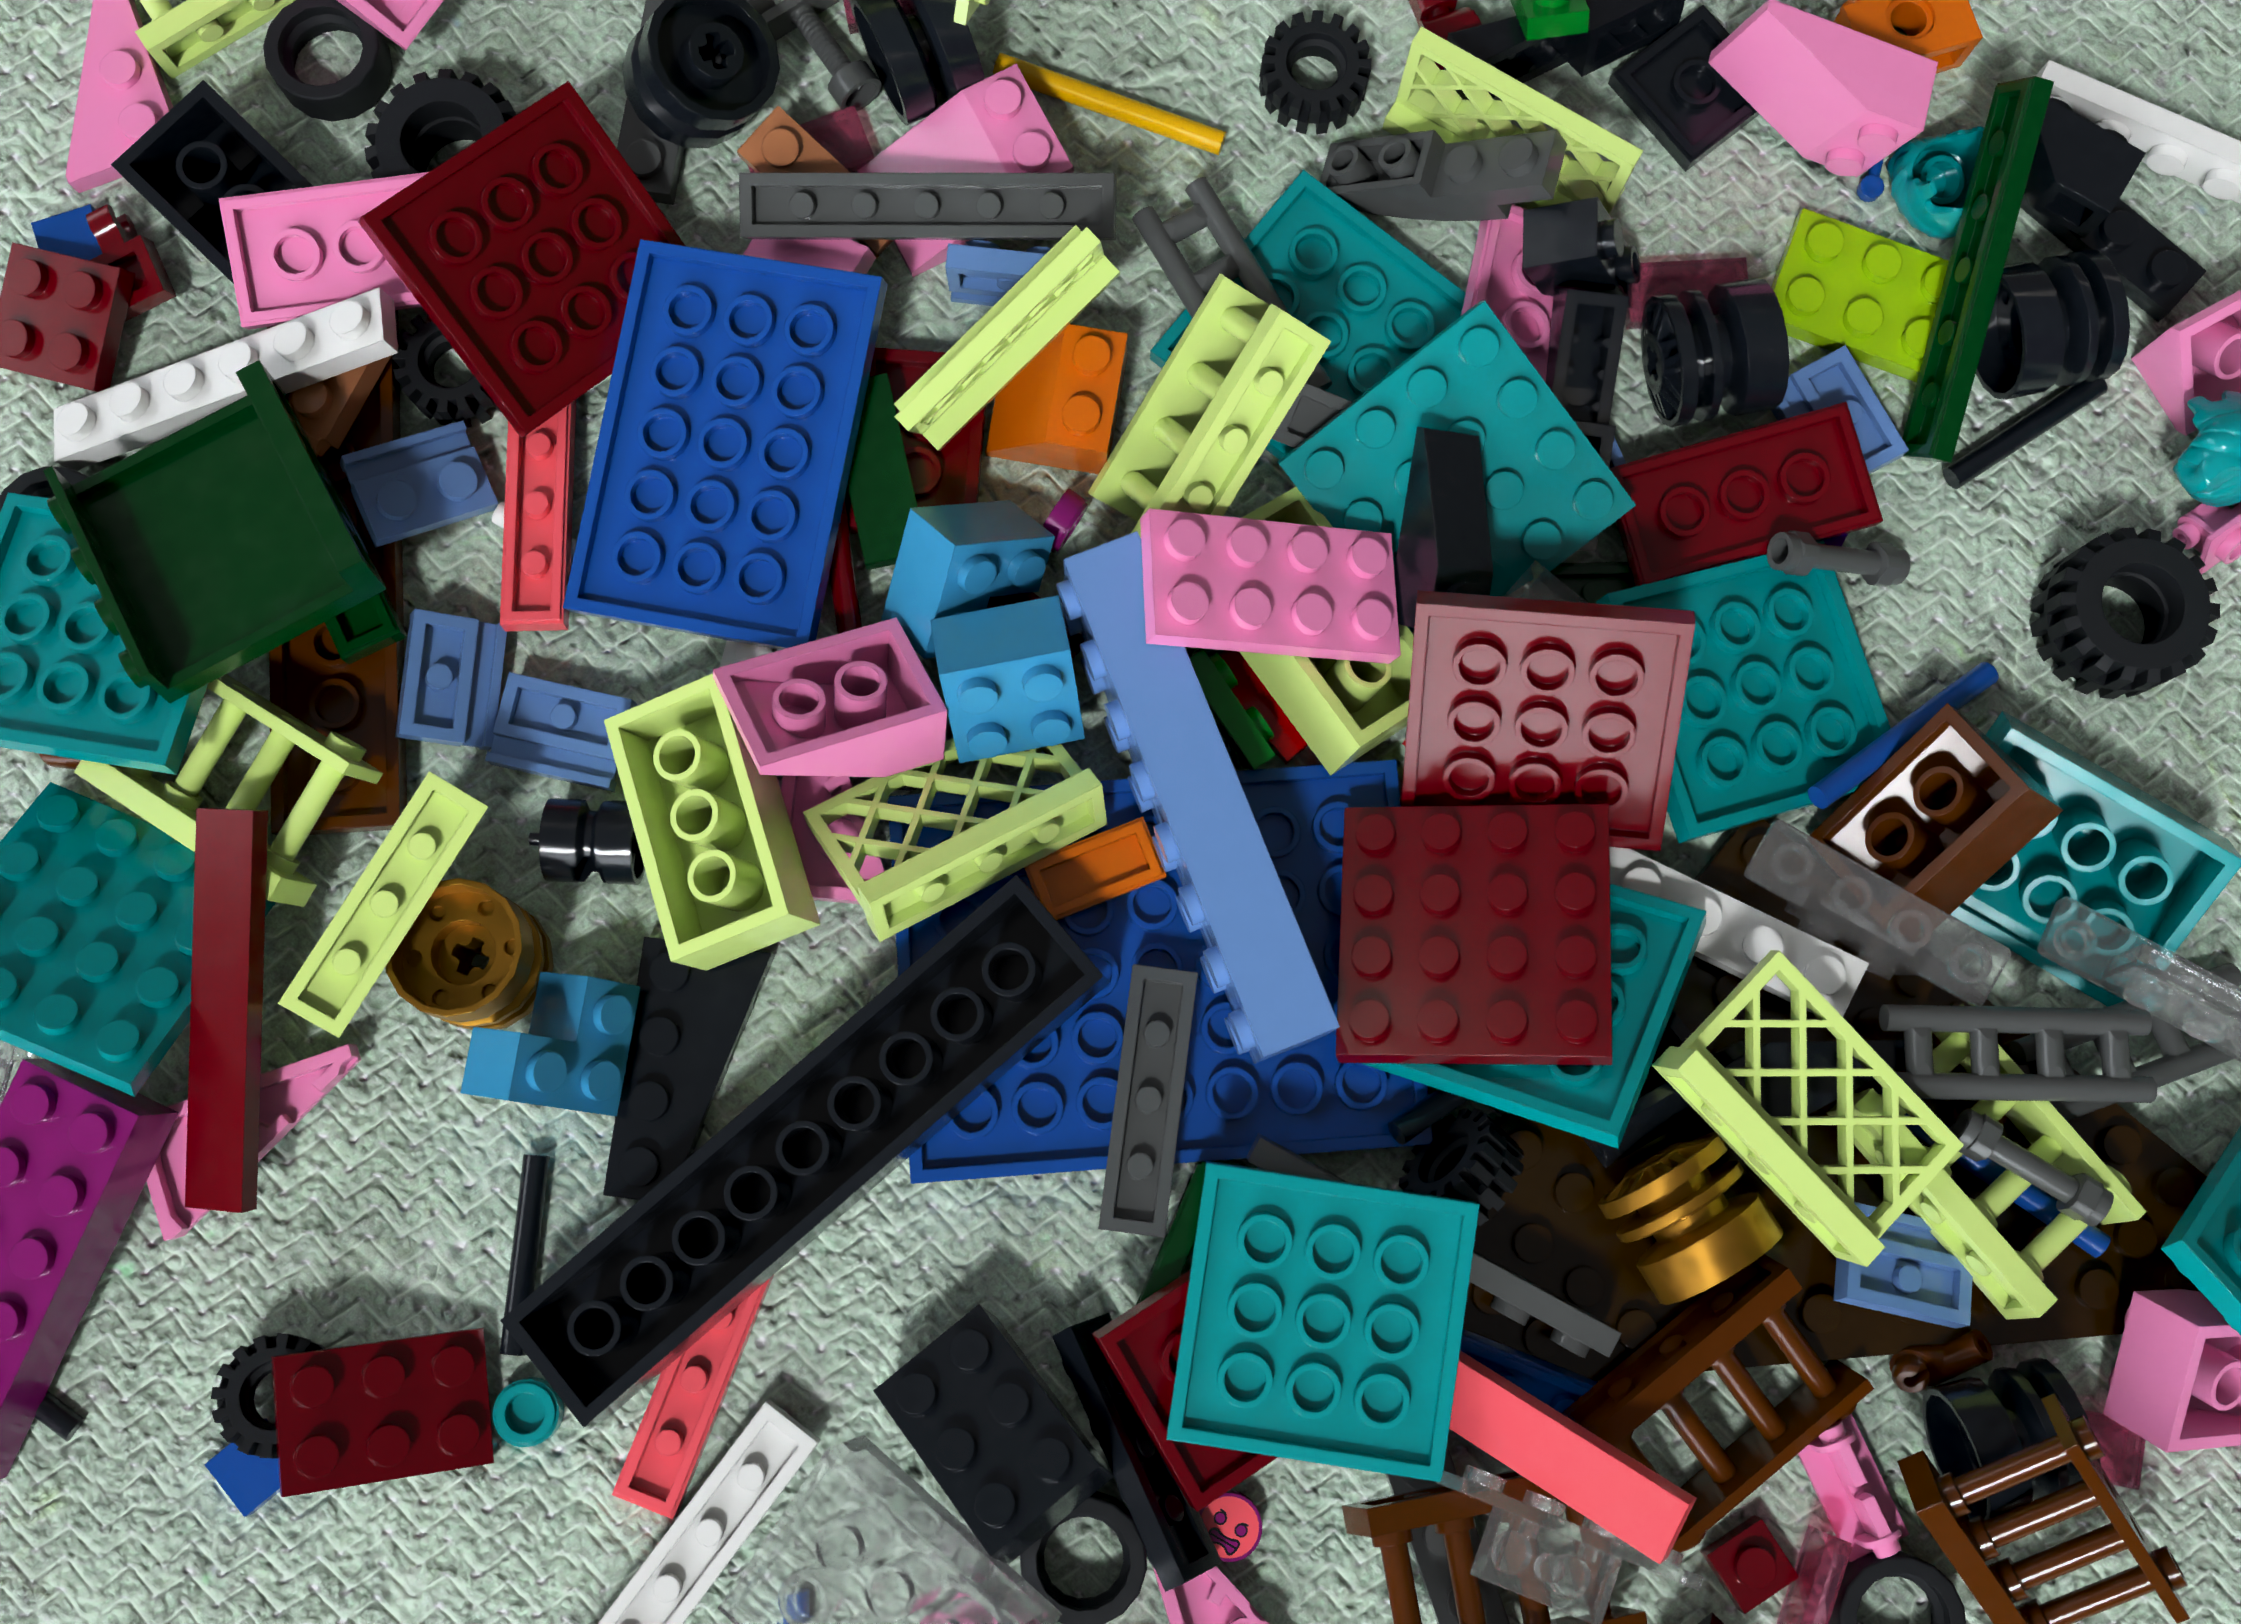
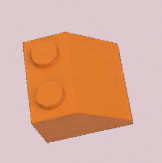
[985,324,1128,474]

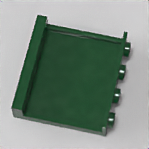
[43,360,387,704]

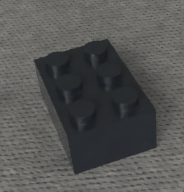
[873,1304,1114,1564]

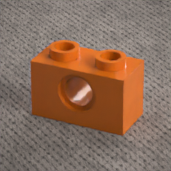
[1833,0,1983,74]

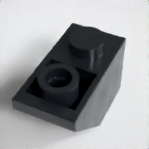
[2025,98,2146,238]
[1523,197,1641,308]

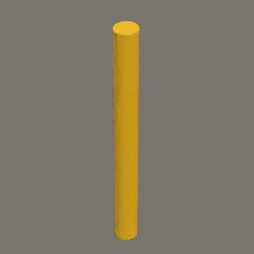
[993,52,1227,156]

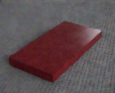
[1609,402,1883,586]

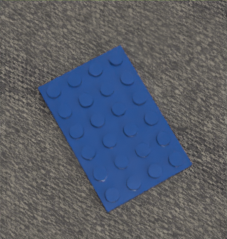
[563,239,888,650]

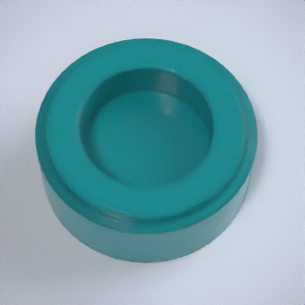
[493,1377,564,1447]

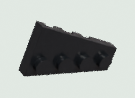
[603,937,775,1200]

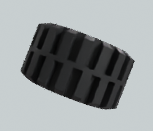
[364,69,517,179]
[2030,527,2220,699]

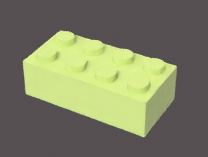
[1239,487,1414,776]
[604,673,821,971]

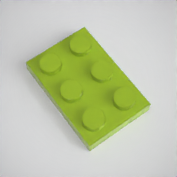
[1771,208,1949,383]

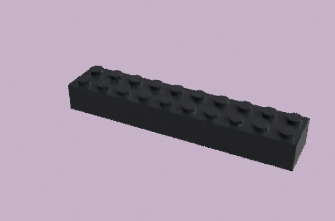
[500,875,1110,1428]

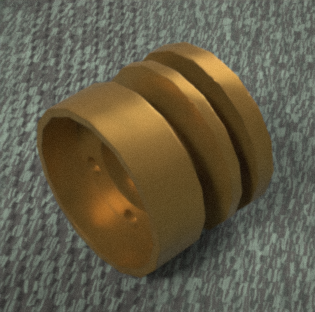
[385,878,554,1030]
[1598,1132,1783,1305]

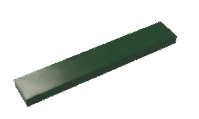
[1902,76,2054,463]

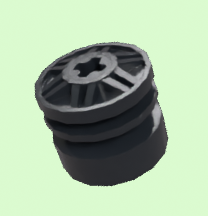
[1976,249,2130,400]
[1641,278,1790,427]
[1922,1357,2101,1520]

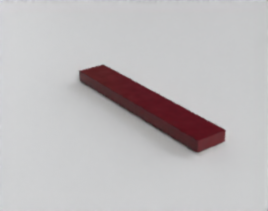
[185,808,268,1213]

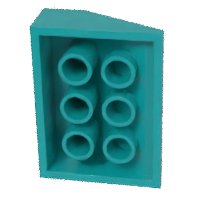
[1950,710,2241,1006]

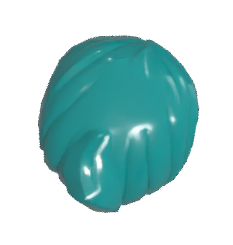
[1886,126,1984,240]
[2173,390,2241,507]

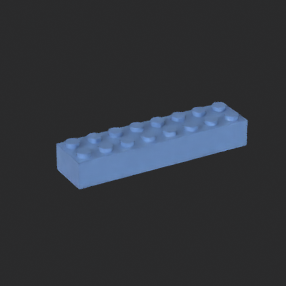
[1056,531,1340,1064]

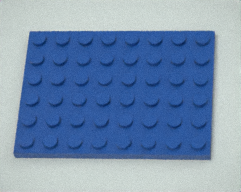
[888,759,1433,1184]

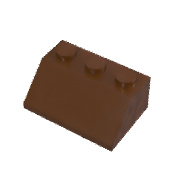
[1806,703,2063,945]

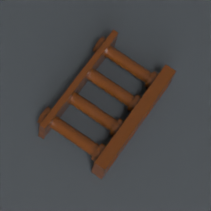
[1562,1254,1874,1562]
[1897,1393,2190,1624]
[1342,1470,1648,1624]

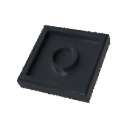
[1608,5,1760,172]

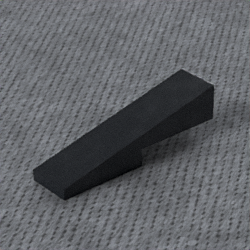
[1443,0,1685,100]
[1546,288,1629,552]

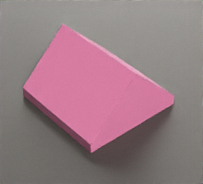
[2131,290,2241,436]

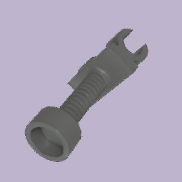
[746,0,882,113]

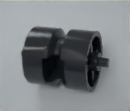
[529,798,645,885]

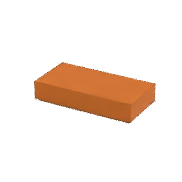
[1024,816,1167,921]

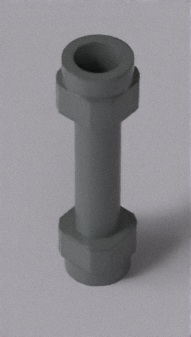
[1767,530,1910,587]
[1950,1108,2114,1227]

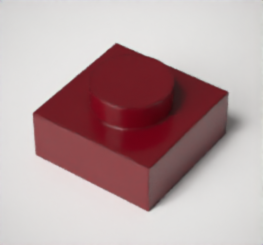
[1700,1515,1799,1614]

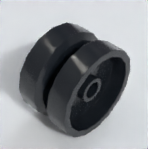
[622,0,780,148]
[849,0,985,126]

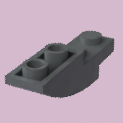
[1320,129,1567,221]

